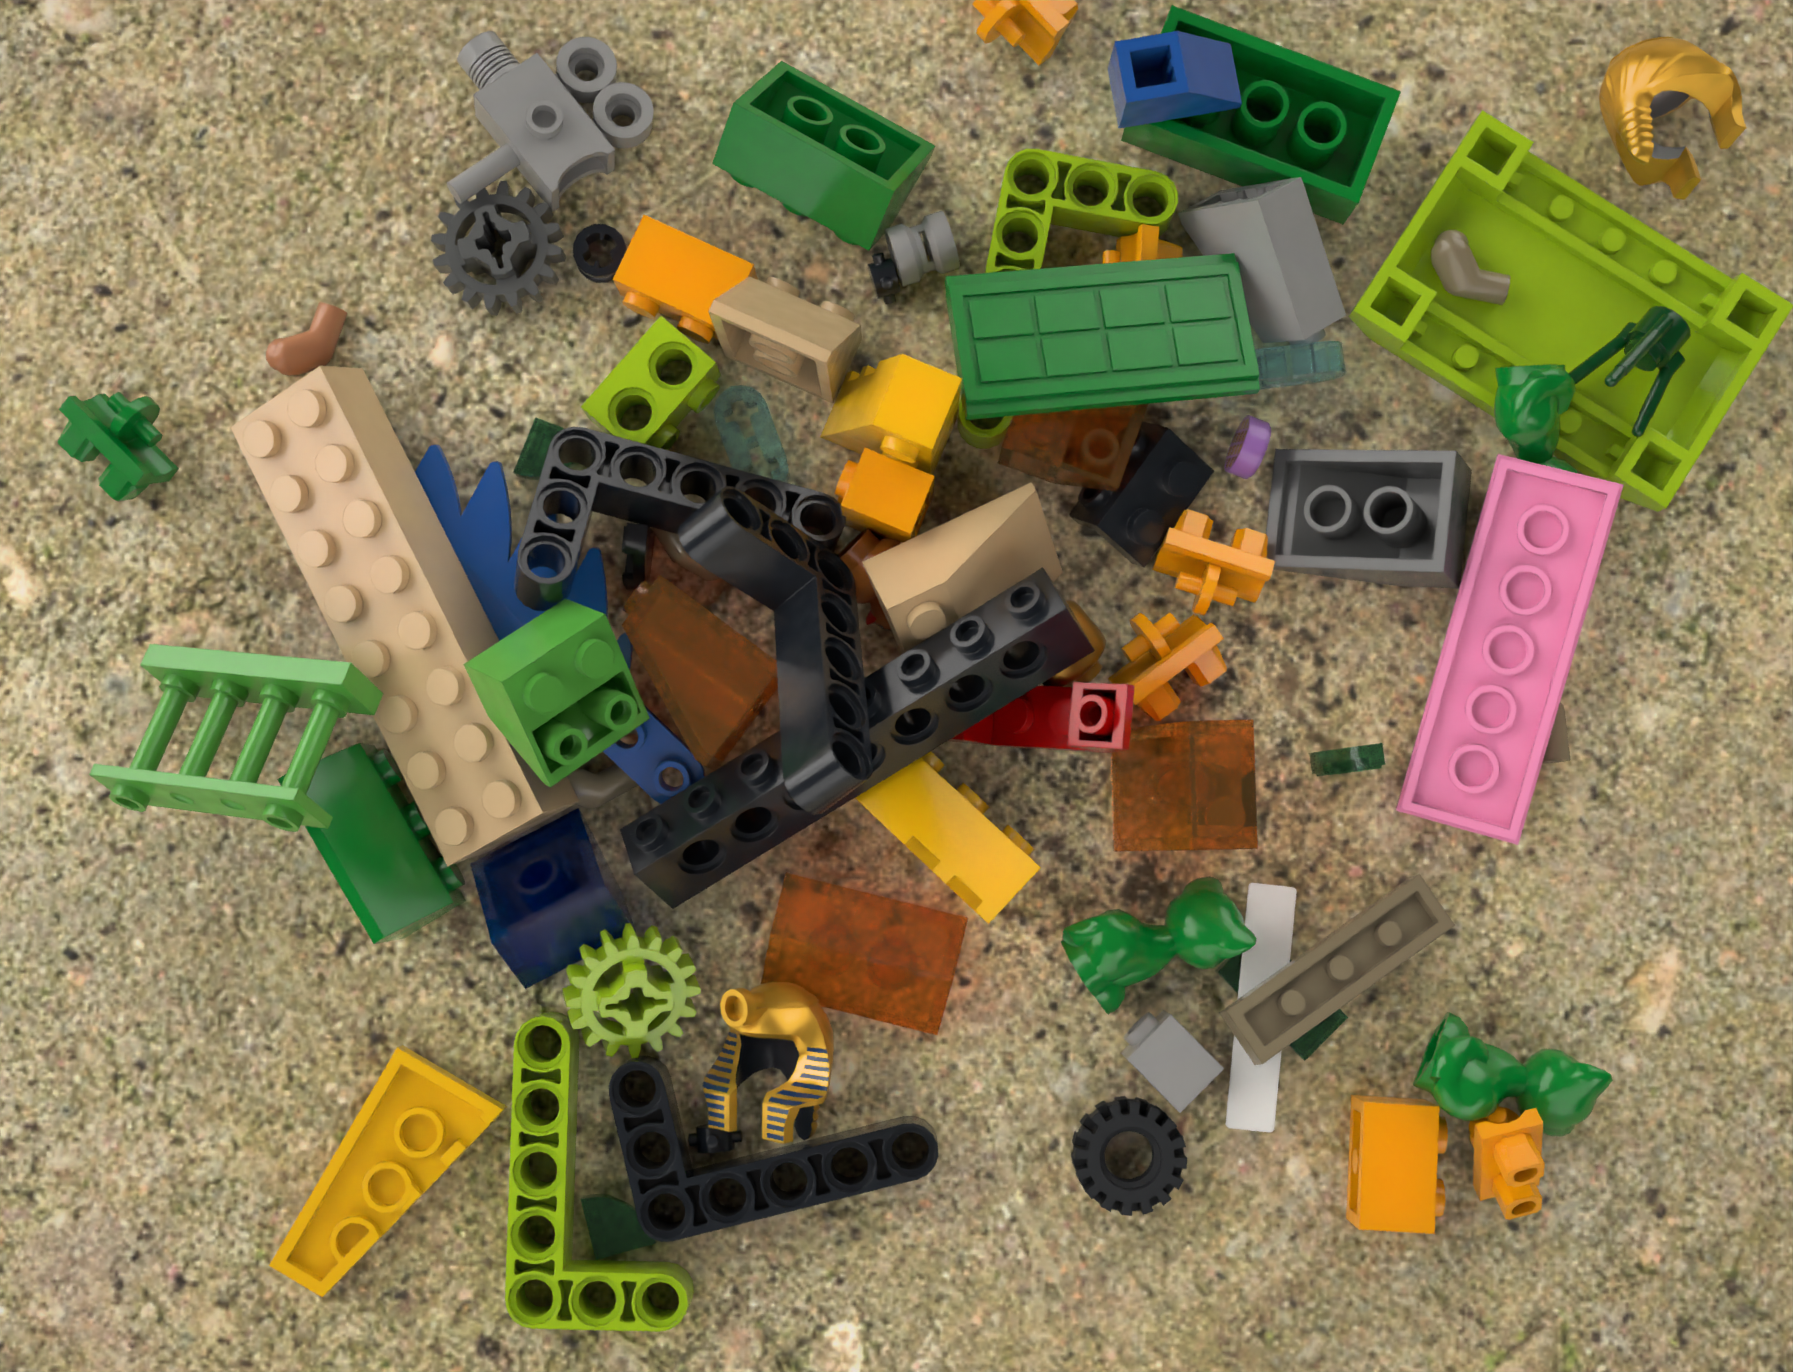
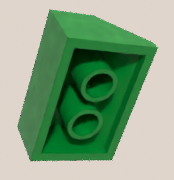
[712,61,935,251]
[277,743,466,944]

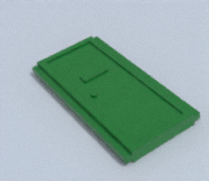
[945,253,1260,420]

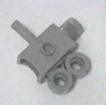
[447,31,654,212]

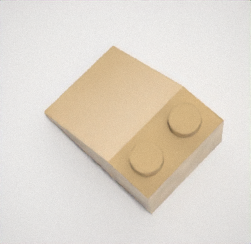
[708,276,862,403]
[862,482,1063,654]

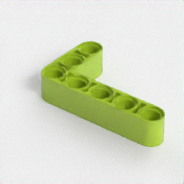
[957,149,1178,449]
[505,1012,694,1332]

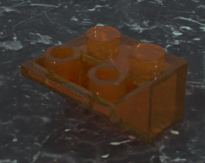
[997,404,1149,491]

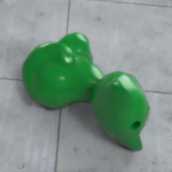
[1494,364,1578,473]
[1061,876,1257,1015]
[1413,1012,1613,1137]

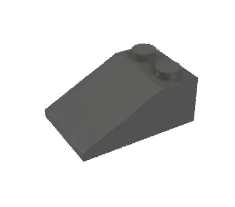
[1266,449,1472,589]

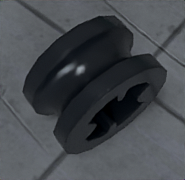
[573,224,627,283]

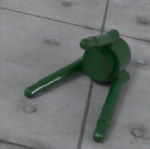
[1569,306,1691,437]

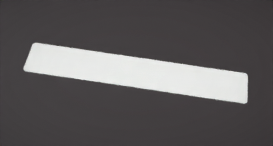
[1225,883,1297,1133]

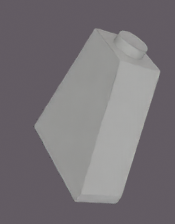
[1178,177,1346,348]

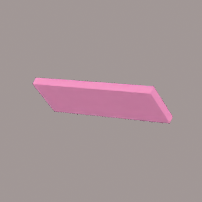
[1396,454,1623,845]

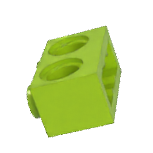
[581,316,721,450]

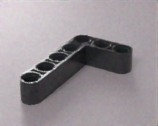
[514,427,846,611]
[678,486,873,815]
[609,1055,938,1242]

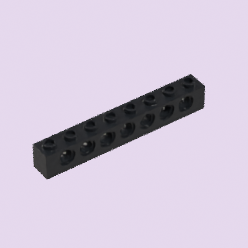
[620,567,1095,909]

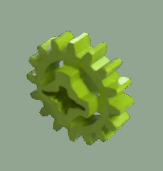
[562,923,701,1058]

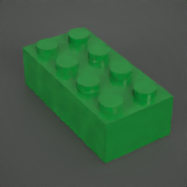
[1121,5,1401,225]

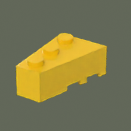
[820,354,962,475]
[855,751,1041,924]

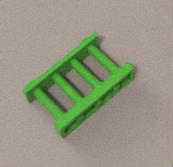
[89,644,383,832]

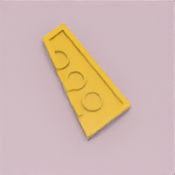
[269,1045,507,1297]

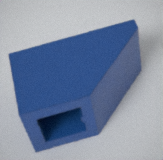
[1108,31,1242,129]

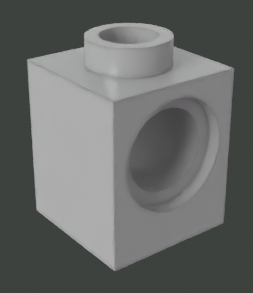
[1121,1010,1224,1113]

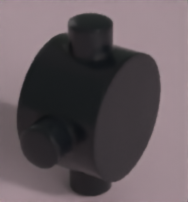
[867,252,901,304]
[688,1124,743,1153]

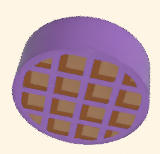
[1224,415,1271,479]

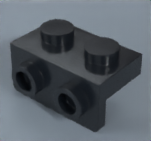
[1069,421,1214,568]

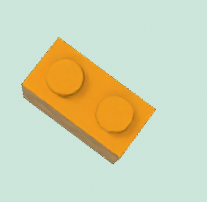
[613,214,758,344]
[835,448,935,543]
[1346,1095,1448,1234]

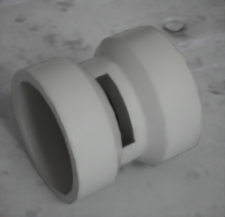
[884,211,960,287]

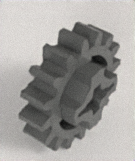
[431,180,566,316]

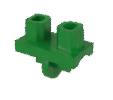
[57,392,179,501]

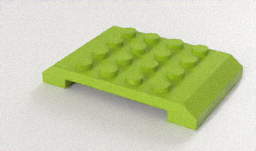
[1348,110,1793,512]

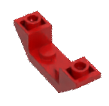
[948,682,1135,753]

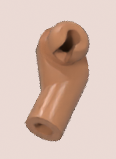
[266,302,348,376]

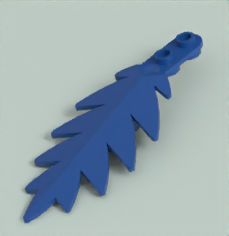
[415,444,705,804]

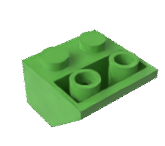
[463,598,650,787]

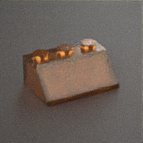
[761,872,968,1035]

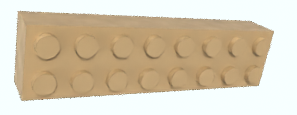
[230,366,579,866]

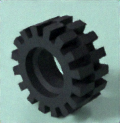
[1071,1096,1187,1216]

